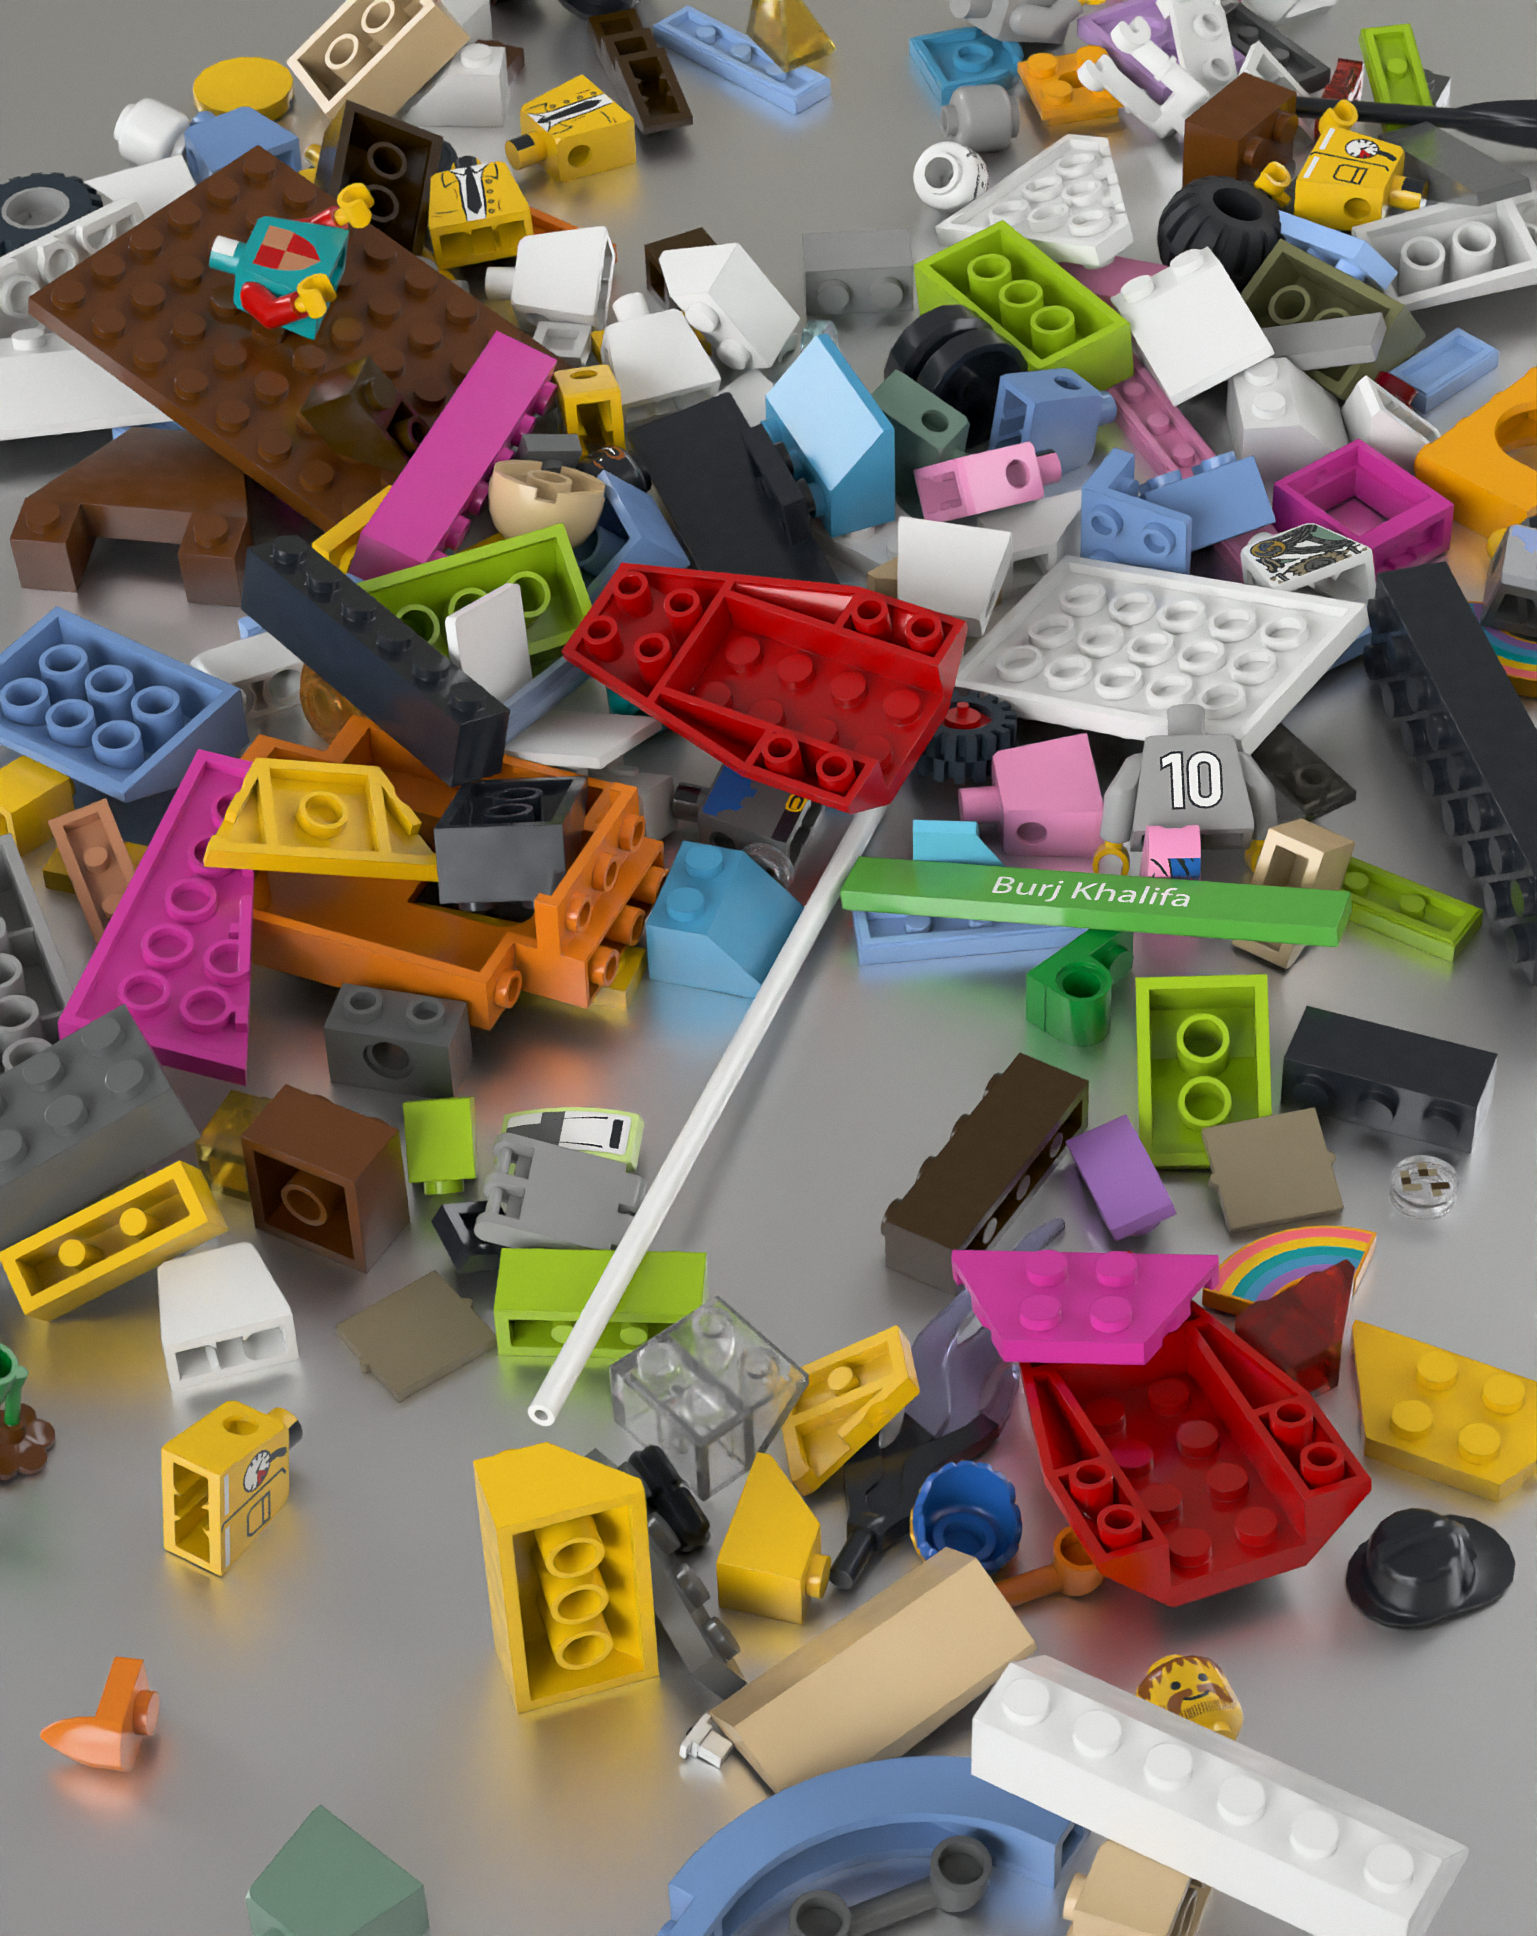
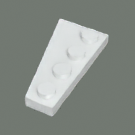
[0,197,145,339]

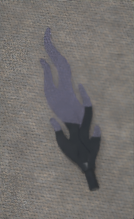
[829,1218,1065,1589]

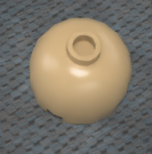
[488,460,605,549]

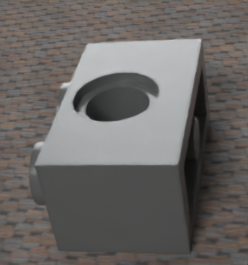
[323,983,473,1099]

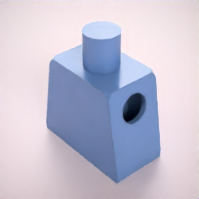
[184,107,302,185]
[988,368,1117,476]

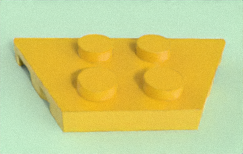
[203,757,438,882]
[1350,1319,1537,1503]

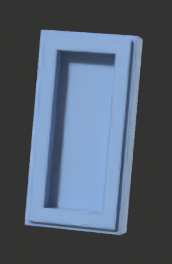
[1388,328,1500,414]

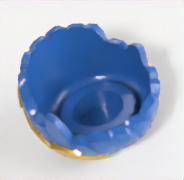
[909,1460,1023,1576]

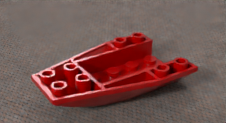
[561,562,968,814]
[1018,1250,1372,1608]

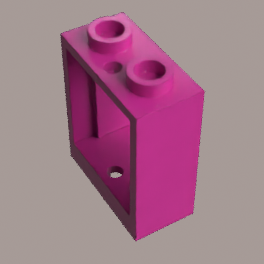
[1272,438,1454,582]

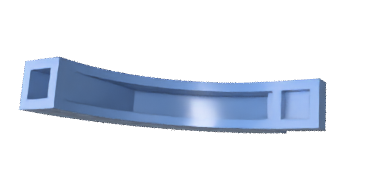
[657,1755,1091,1936]

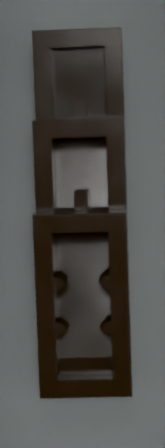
[587,8,693,135]

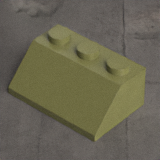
[1240,239,1426,400]

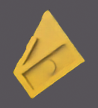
[773,1325,920,1496]

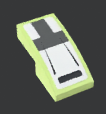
[495,1107,645,1176]

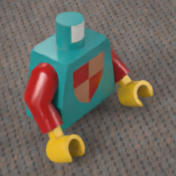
[209,183,374,340]

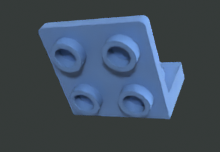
[1080,447,1192,575]

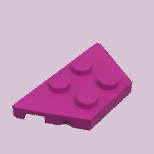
[951,1250,1220,1365]

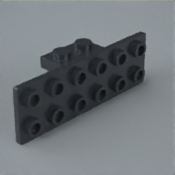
[628,392,840,584]

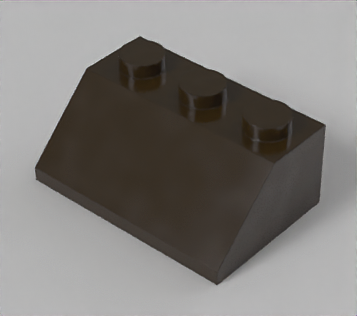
[314,99,444,257]

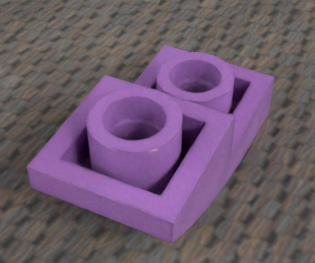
[1065,1114,1177,1242]

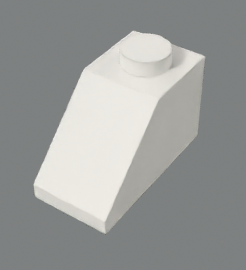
[402,43,509,127]

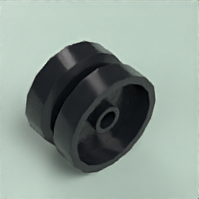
[884,304,1028,449]

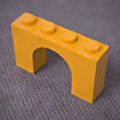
[1413,367,1537,538]

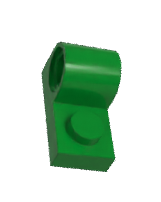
[1026,929,1134,1047]

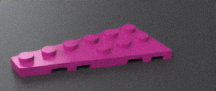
[58,749,255,1086]

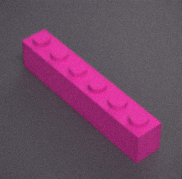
[349,331,558,581]

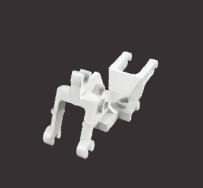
[1077,0,1337,139]

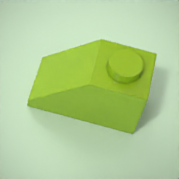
[403,1096,478,1195]

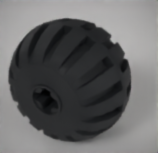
[1157,175,1286,294]

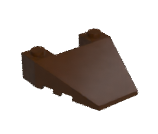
[10,427,254,607]

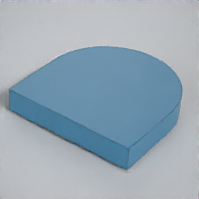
[909,27,1023,106]

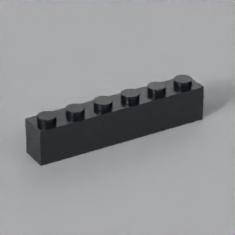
[241,535,510,788]

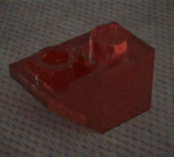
[1234,1259,1355,1399]

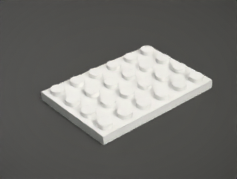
[953,555,1370,755]

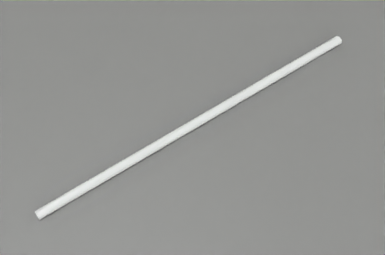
[528,805,889,1426]

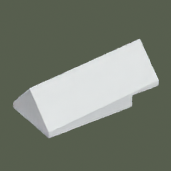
[1351,190,1537,311]

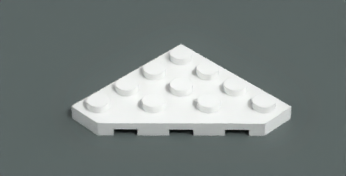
[935,134,1134,269]

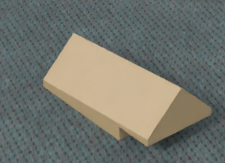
[708,1547,1037,1794]

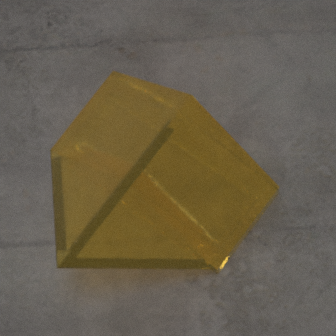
[746,0,837,73]

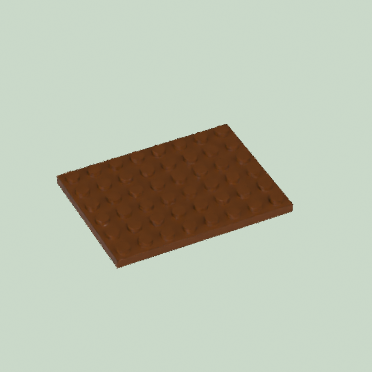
[28,145,574,532]

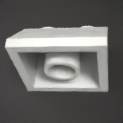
[659,243,800,370]
[1227,357,1348,482]

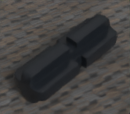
[628,1445,711,1552]

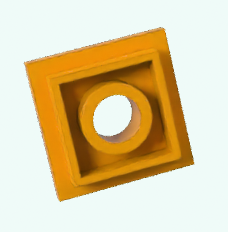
[1017,45,1124,126]

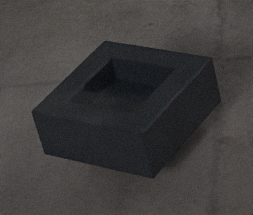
[431,1200,510,1273]

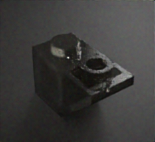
[1251,723,1357,825]

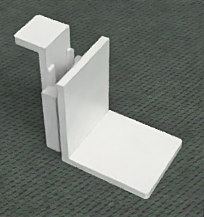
[445,583,678,840]

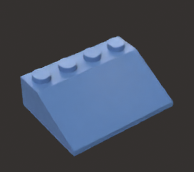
[0,606,249,803]

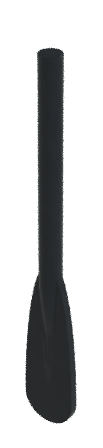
[1295,96,1537,150]

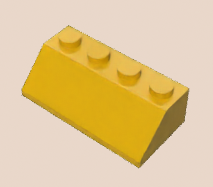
[473,1442,659,1714]

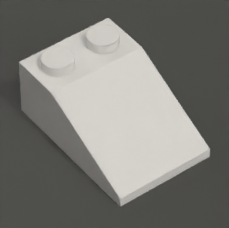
[1110,246,1275,407]

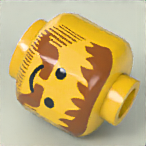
[1135,1654,1244,1741]

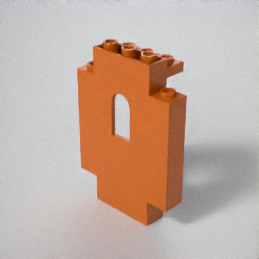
[240,715,670,1031]

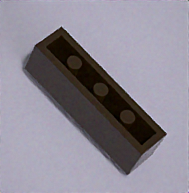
[881,1052,1089,1297]

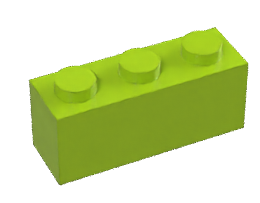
[494,1248,709,1360]

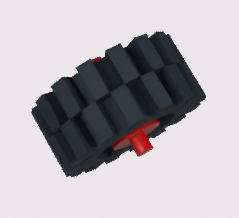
[913,690,1017,784]

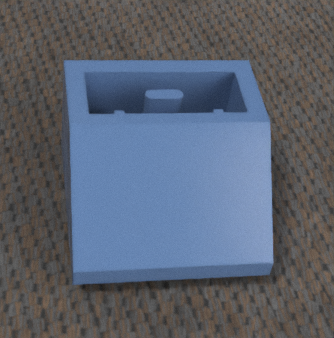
[1137,450,1276,552]

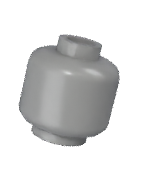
[940,84,1020,153]

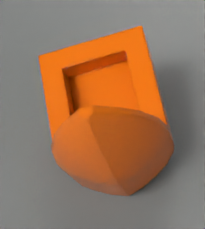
[40,1656,159,1772]

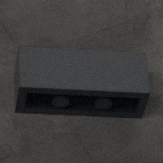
[1280,1006,1498,1153]

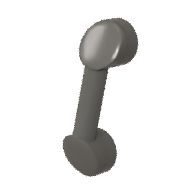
[788,1835,992,1936]

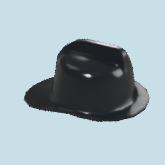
[1346,1508,1516,1627]

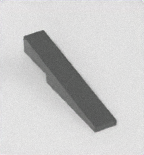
[1377,121,1532,206]

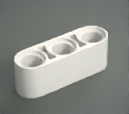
[189,632,338,721]

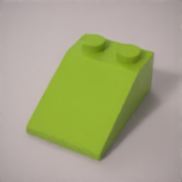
[1135,974,1272,1170]

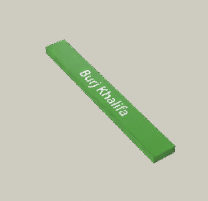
[840,856,1352,947]

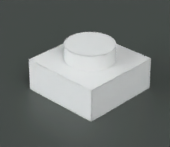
[533,321,593,368]

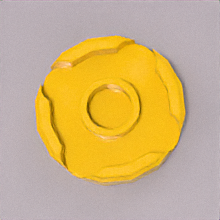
[193,57,295,121]

